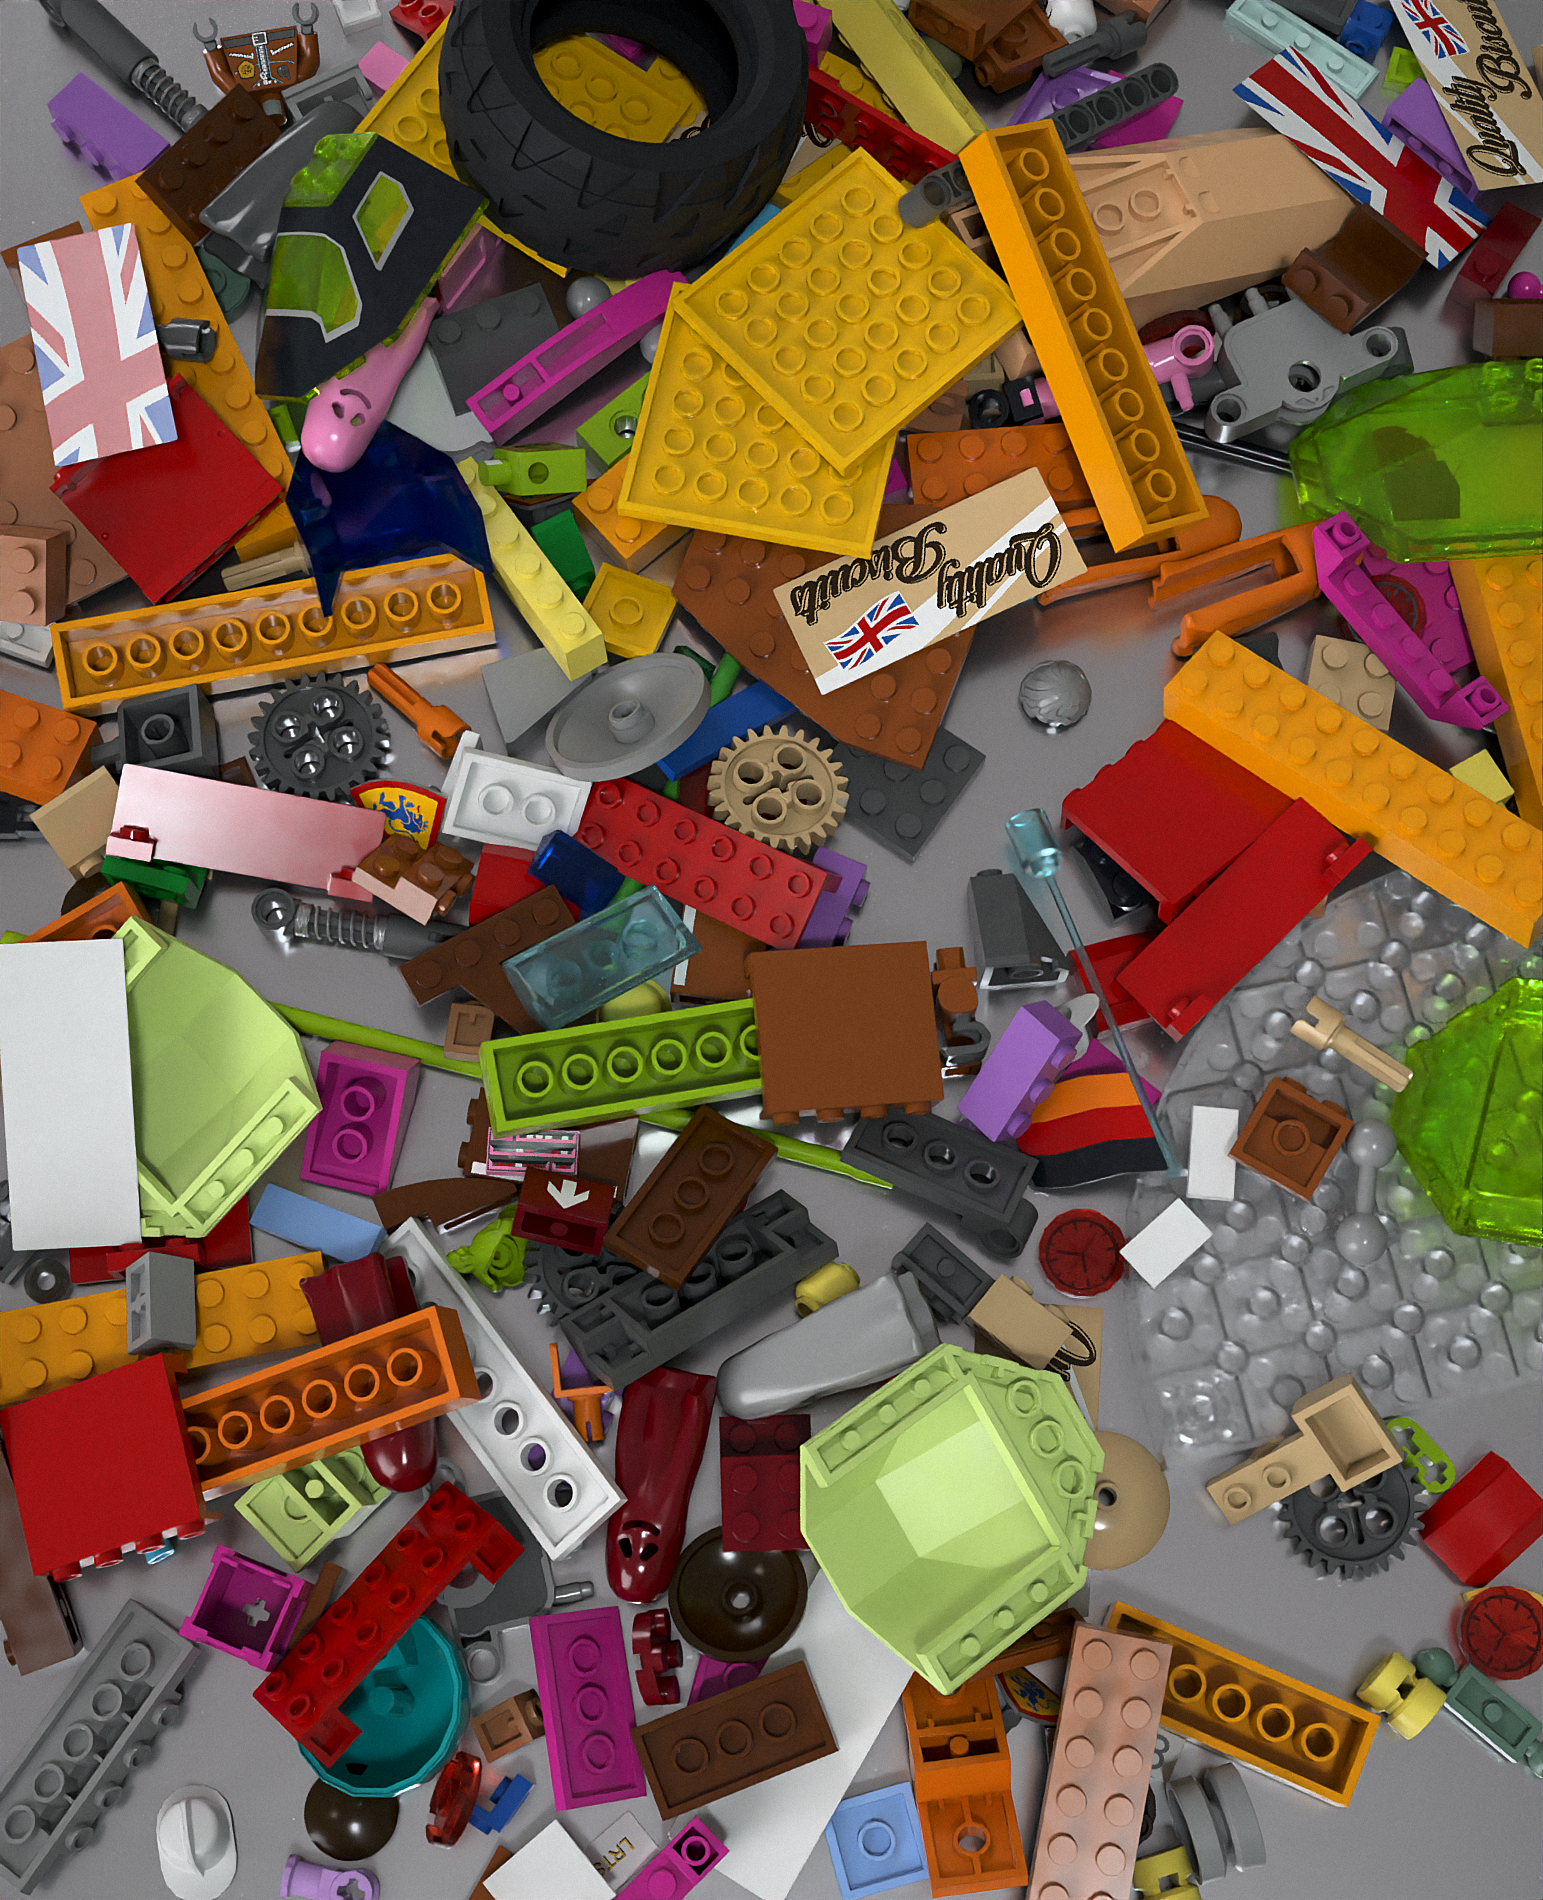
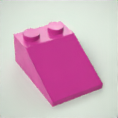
[300,1040,421,1196]

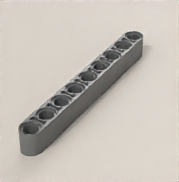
[898,62,1179,228]

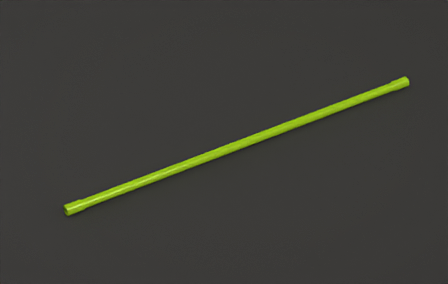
[0,930,893,1189]

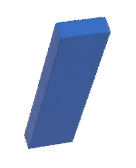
[656,681,799,782]

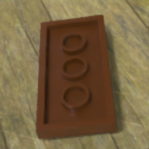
[134,83,283,246]
[603,1104,778,1292]
[629,1659,840,1821]

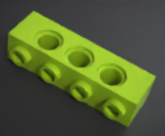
[575,370,651,475]

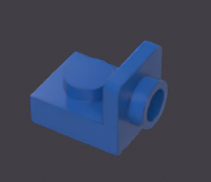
[1338,0,1396,60]
[462,1773,536,1835]

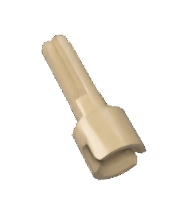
[221,526,343,592]
[1289,995,1413,1093]

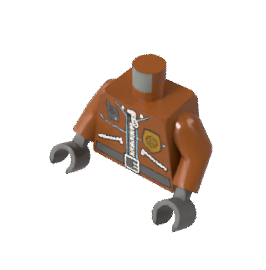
[193,2,320,126]

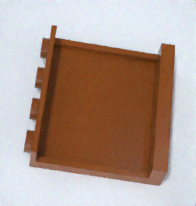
[743,941,944,1126]

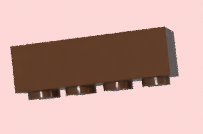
[1473,298,1543,364]

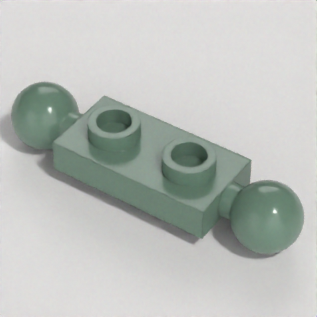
[1417,1647,1543,1778]

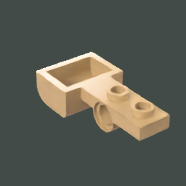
[1206,1374,1404,1526]

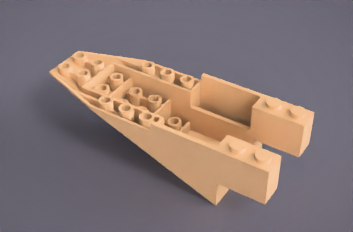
[946,127,1363,381]

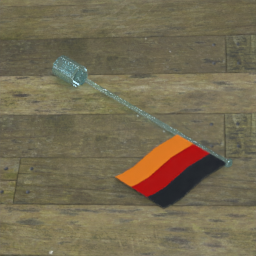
[1005,808,1182,1189]

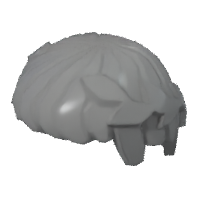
[1019,660,1092,727]

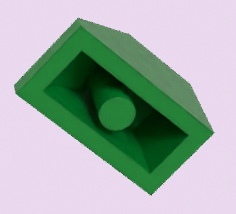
[531,509,596,599]

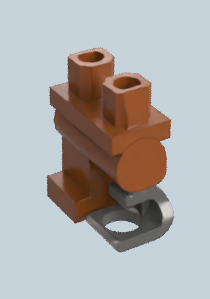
[930,947,991,1078]

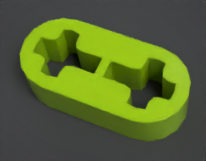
[1386,1417,1456,1495]

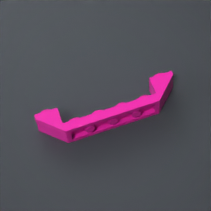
[1312,510,1511,731]
[614,1815,730,1900]

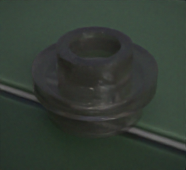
[23,1259,70,1304]

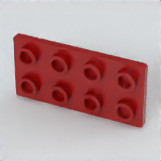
[69,1192,253,1285]

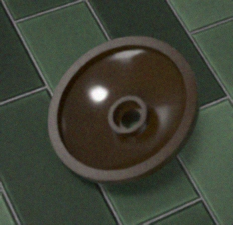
[668,1526,808,1664]

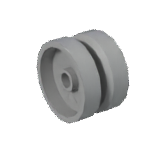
[1166,1762,1266,1885]

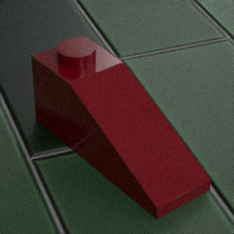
[1447,201,1542,313]

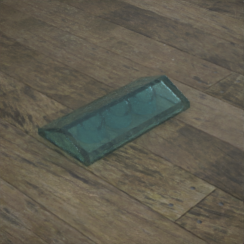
[502,883,702,1031]

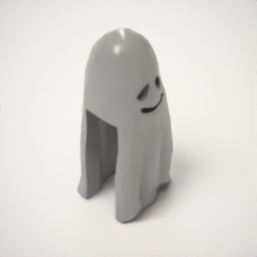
[716,1271,942,1420]

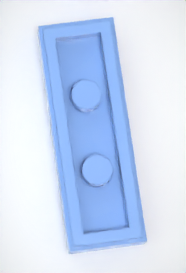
[249,1182,387,1263]

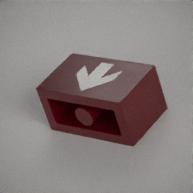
[510,1166,616,1256]

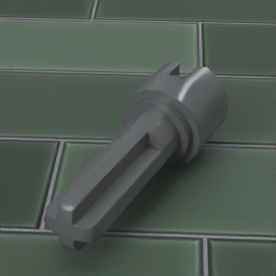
[1041,9,1147,77]
[154,317,216,363]

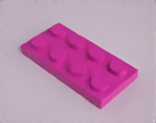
[1359,526,1477,676]
[529,1606,647,1812]

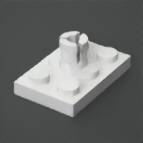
[441,746,593,862]

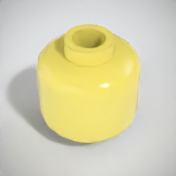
[795,1261,860,1318]

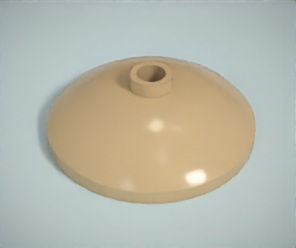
[1083,1431,1170,1570]

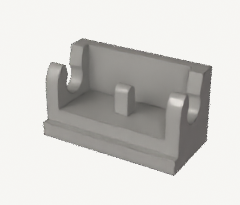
[281,58,375,124]
[126,1251,196,1356]

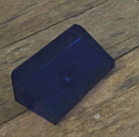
[527,830,626,918]

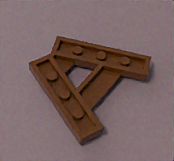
[397,884,618,1035]

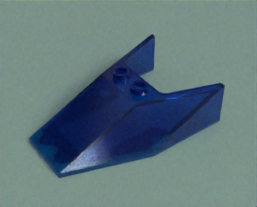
[285,419,494,617]

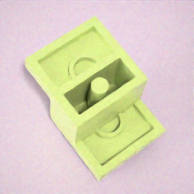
[234,1446,392,1573]

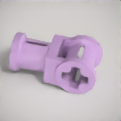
[280,1854,380,1900]

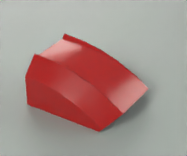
[468,843,586,927]
[1066,931,1158,1040]
[1417,1451,1543,1588]

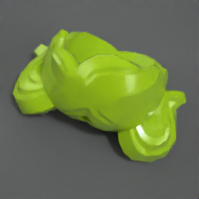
[446,1204,530,1293]

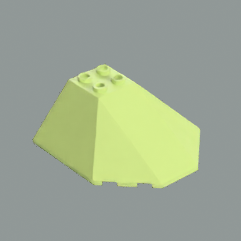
[111,915,323,1238]
[800,1343,1105,1695]

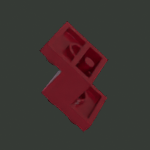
[719,1414,811,1553]

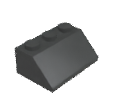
[426,282,559,417]

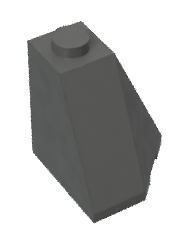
[967,869,1070,989]

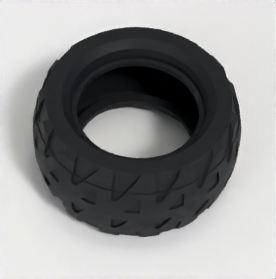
[438,0,809,279]

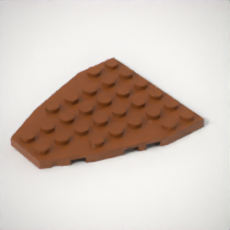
[671,504,980,773]

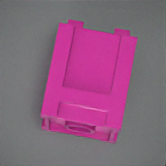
[178,1544,314,1673]

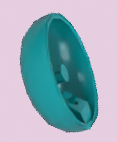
[296,1614,472,1797]

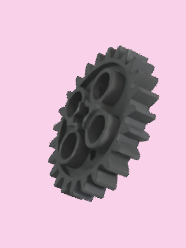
[248,671,390,803]
[522,1206,643,1328]
[1277,1451,1428,1580]

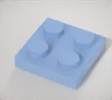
[824,1781,929,1900]

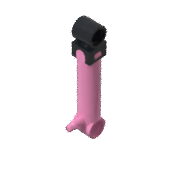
[968,325,1214,430]

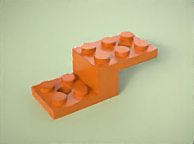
[901,1671,1028,1899]

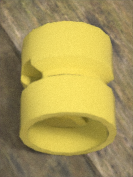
[1356,1650,1447,1741]
[1132,1845,1202,1900]

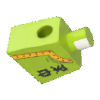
[478,442,587,496]

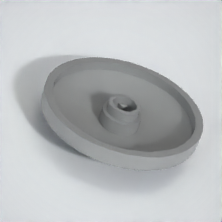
[545,653,712,782]

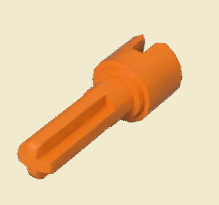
[367,663,472,760]

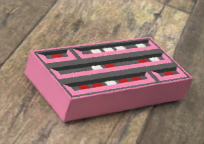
[486,1127,580,1178]

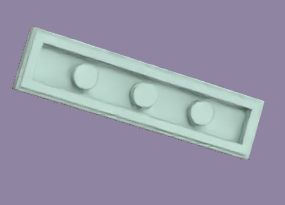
[1224,0,1380,103]

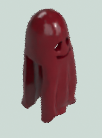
[299,1252,439,1493]
[605,1366,717,1604]

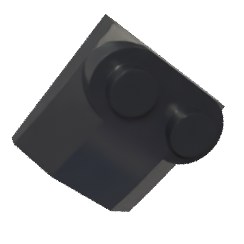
[1071,836,1158,924]

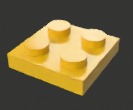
[582,562,679,659]

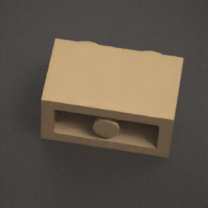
[965,1273,1074,1370]

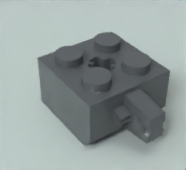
[91,683,220,780]

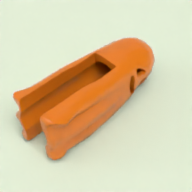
[1036,495,1242,606]
[1148,518,1363,657]

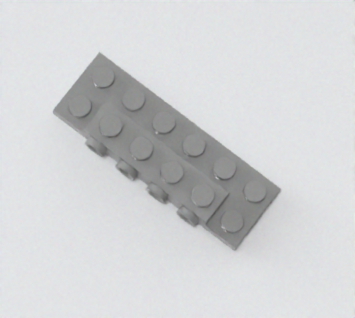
[0,1598,202,1896]

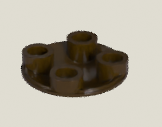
[304,1763,400,1861]

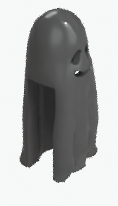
[199,101,364,289]

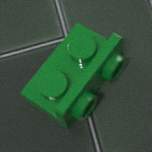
[100,855,208,909]

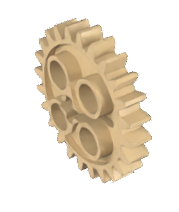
[707,725,849,856]

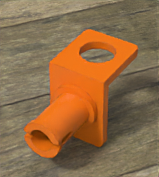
[549,1342,614,1442]

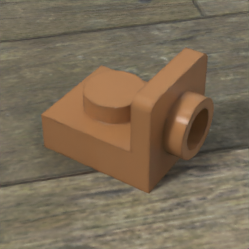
[443,1001,498,1063]
[470,1689,545,1764]

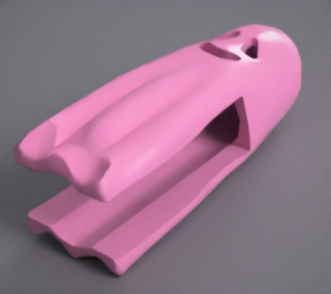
[301,284,440,473]

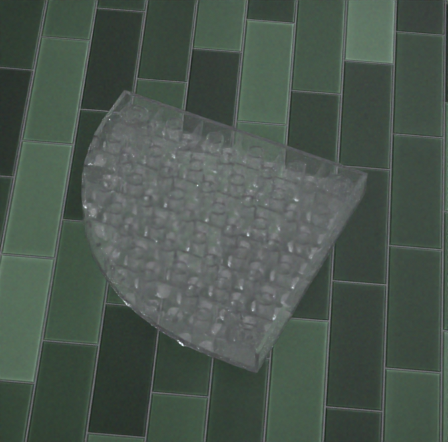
[1123,868,1543,1473]

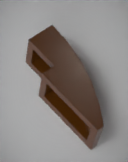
[371,1178,519,1236]

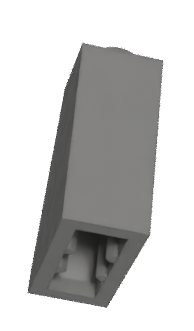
[480,647,598,757]

